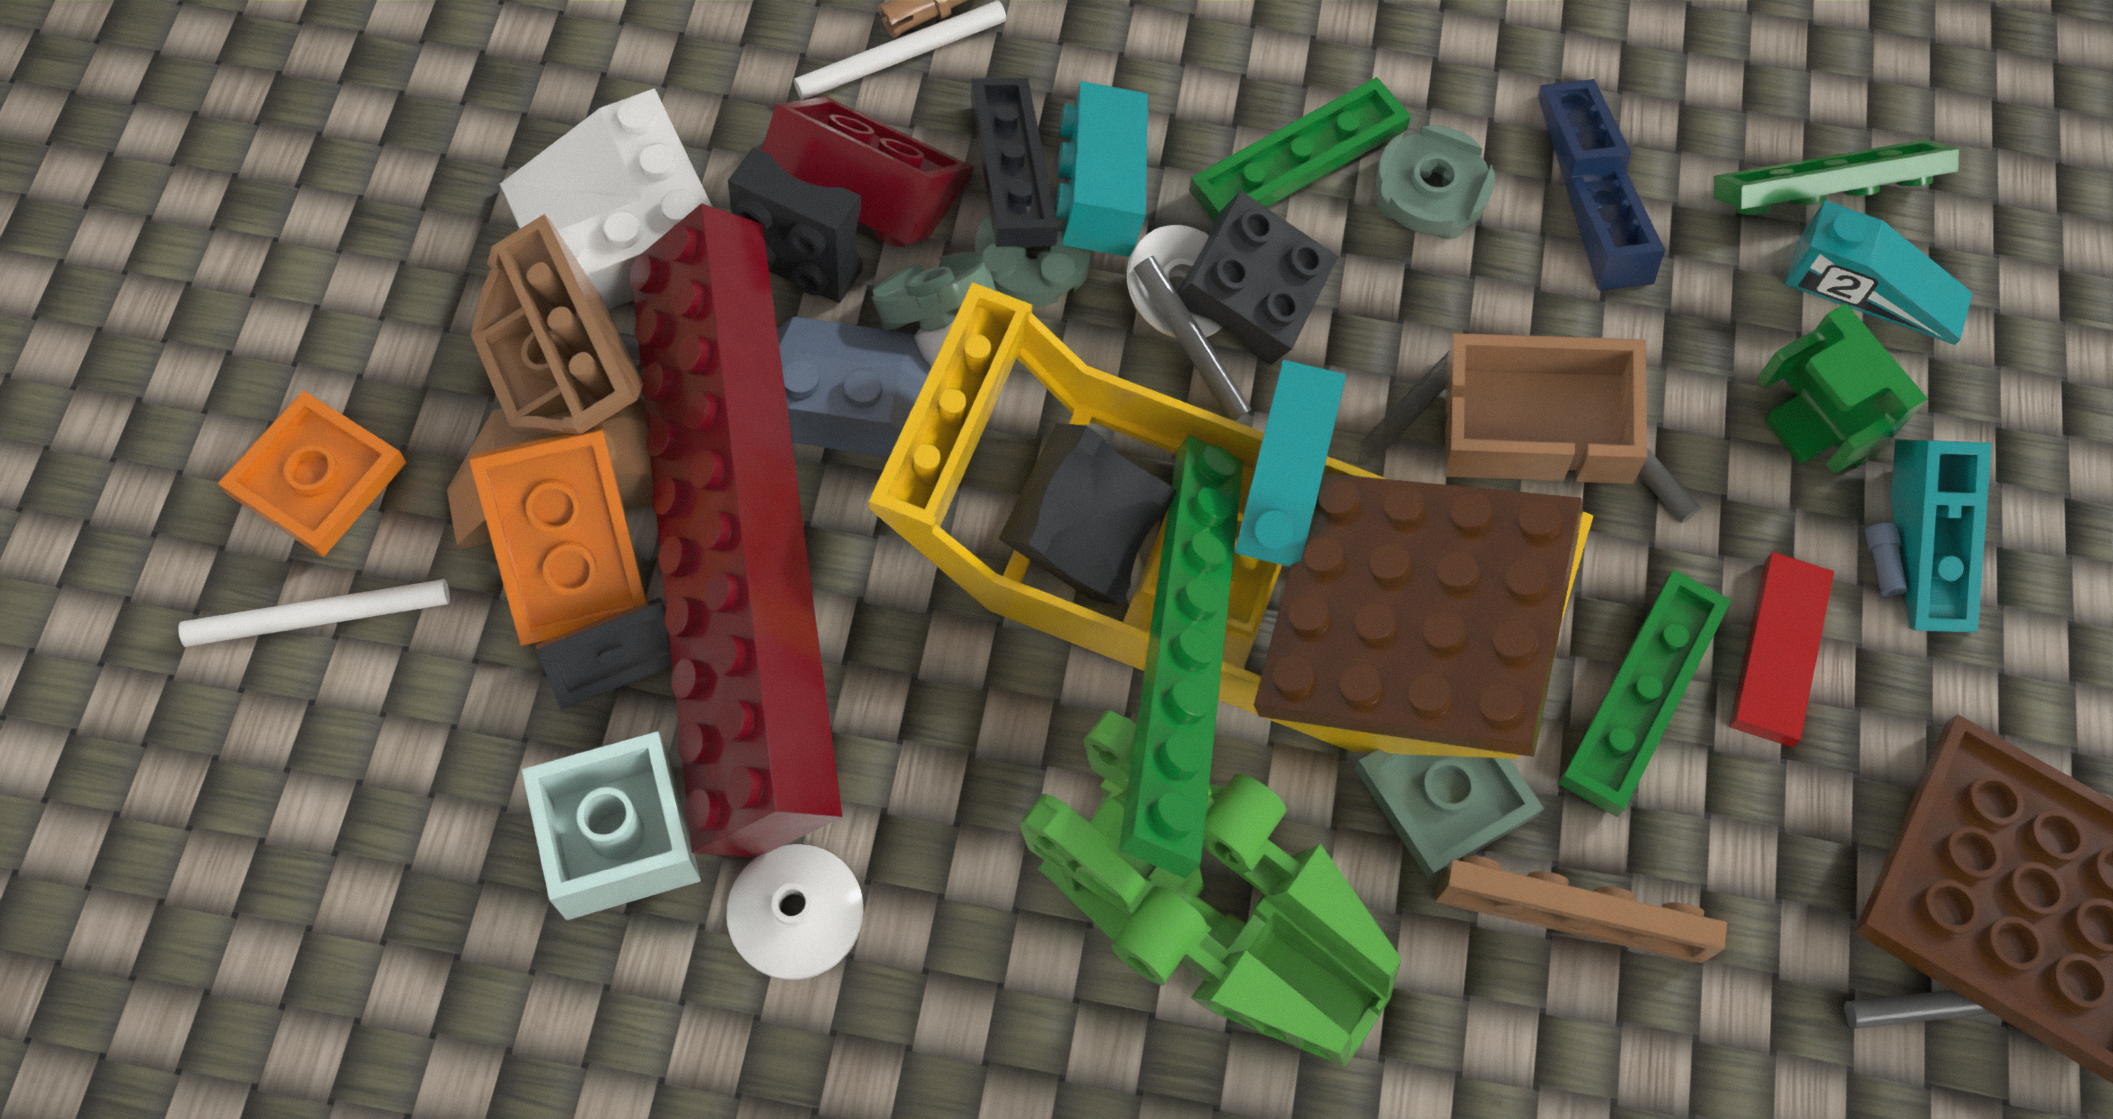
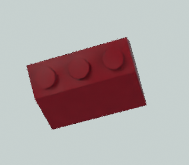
[761,97,974,247]

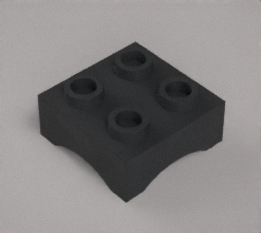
[728,147,863,304]
[1177,191,1339,365]
[998,423,1176,606]

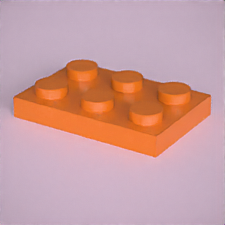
[469,426,648,646]

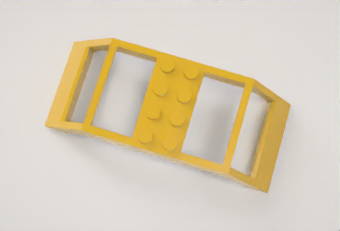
[869,282,1593,759]

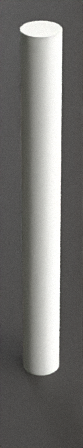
[794,0,1006,100]
[179,579,450,647]

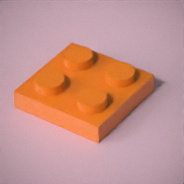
[217,390,407,557]

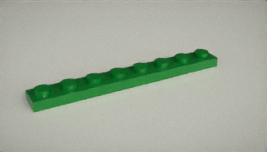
[1119,434,1244,879]

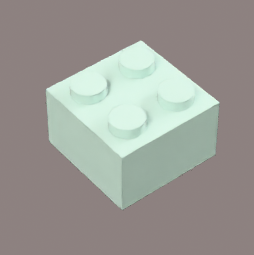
[522,731,701,920]

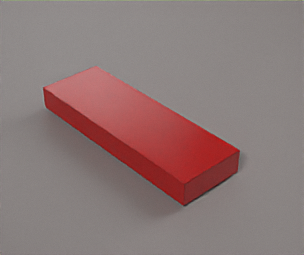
[1729,552,1834,747]

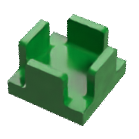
[1756,303,1928,474]

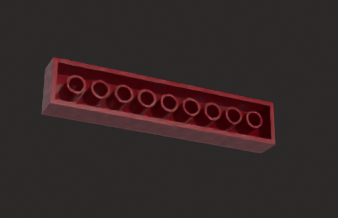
[629,203,843,857]

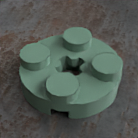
[1375,125,1495,239]
[975,197,1092,307]
[871,252,997,331]

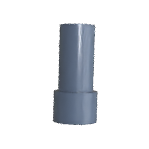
[1865,523,1908,597]

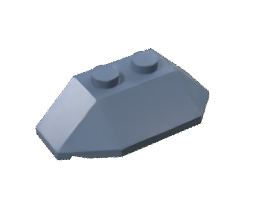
[777,316,932,457]

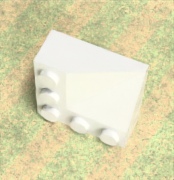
[500,88,712,310]

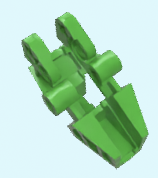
[1019,710,1402,1067]

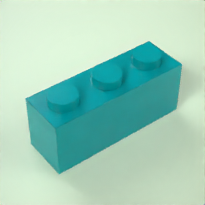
[1054,81,1148,257]

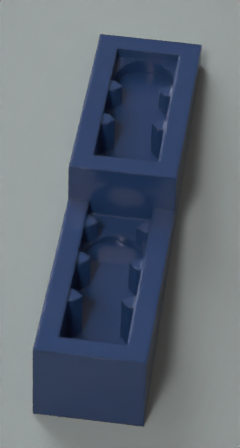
[1538,79,1665,291]

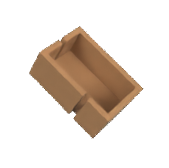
[1444,333,1647,484]

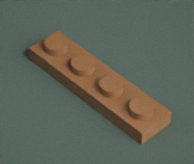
[1435,856,1727,964]

